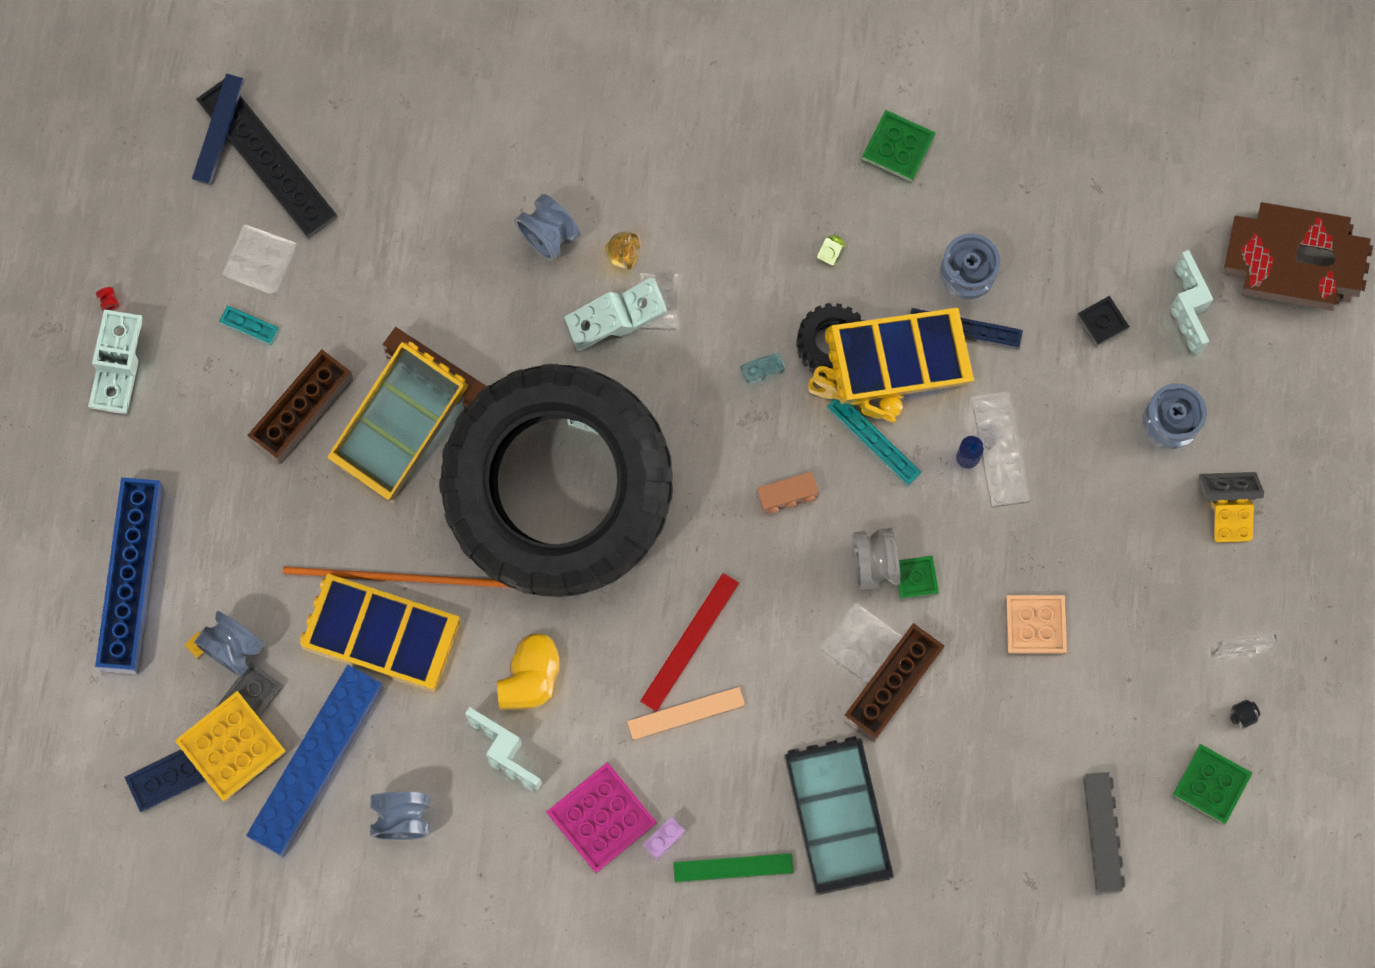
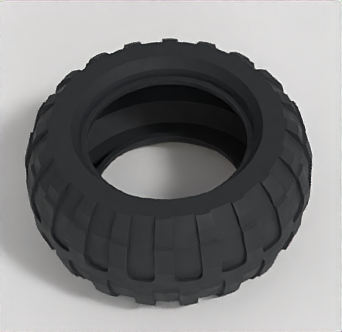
[439,364,673,597]

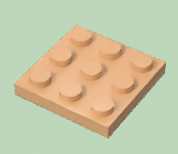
[1006,595,1067,654]

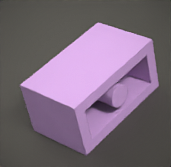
[643,817,685,861]

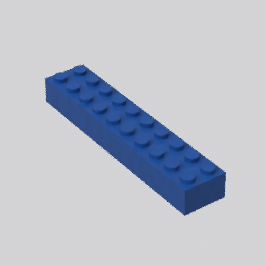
[95,477,163,674]
[246,664,384,858]

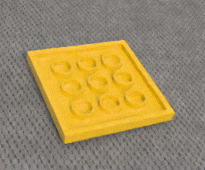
[175,691,286,802]

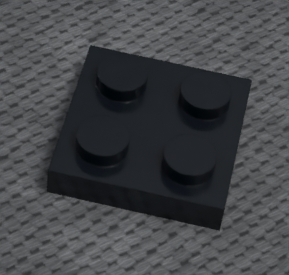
[1077,296,1130,347]

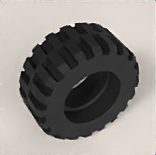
[796,303,870,377]

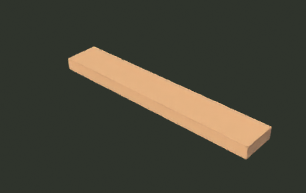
[627,687,745,741]

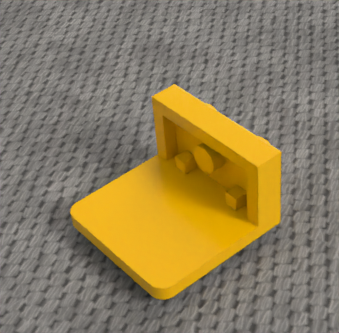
[1211,499,1254,542]

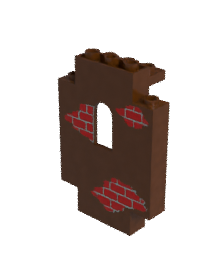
[1223,202,1373,311]

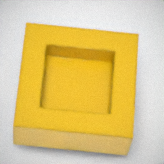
[184,631,205,660]

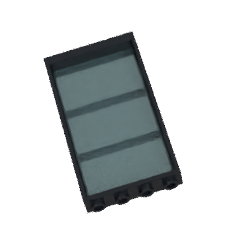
[784,736,894,896]

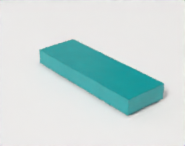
[219,305,279,346]

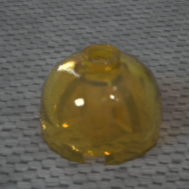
[605,232,640,270]

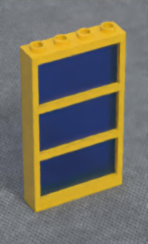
[825,308,974,404]
[299,573,461,693]

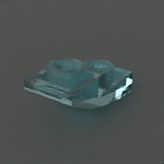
[740,353,785,383]

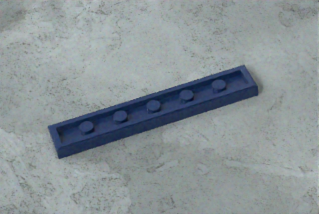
[192,73,245,185]
[908,308,1023,349]

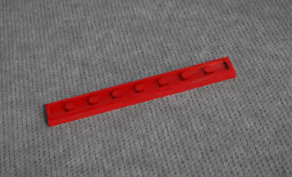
[640,573,739,712]

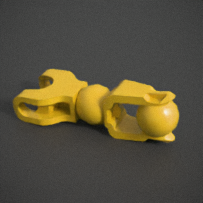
[807,366,904,423]

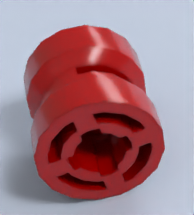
[96,287,120,312]

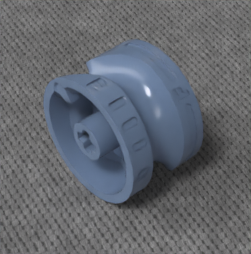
[514,194,581,261]
[940,234,1000,299]
[1143,384,1207,449]
[194,611,265,677]
[370,792,430,840]

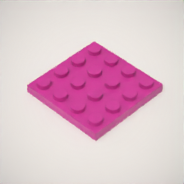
[546,762,657,874]

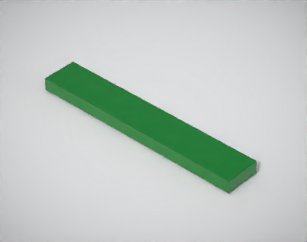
[673,853,794,883]

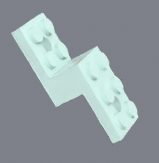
[1171,250,1214,355]
[564,277,668,351]
[88,310,143,414]
[465,707,542,791]

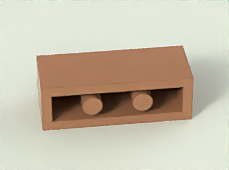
[756,471,819,515]

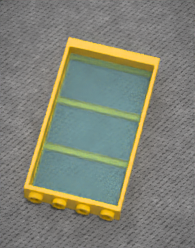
[327,341,469,500]

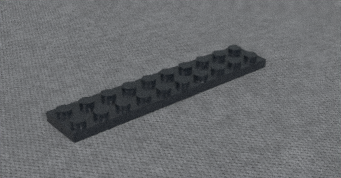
[196,79,338,239]

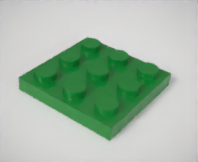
[861,110,936,182]
[1172,744,1253,825]

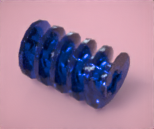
[956,436,984,469]

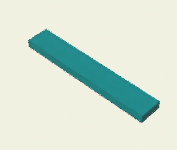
[827,399,922,486]

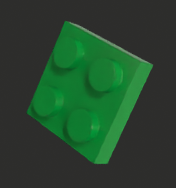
[898,556,939,600]

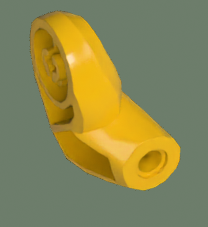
[497,633,560,710]

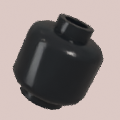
[1229,700,1260,728]

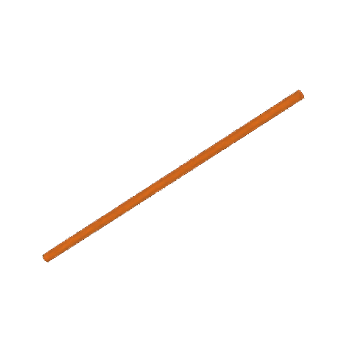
[283,566,511,588]

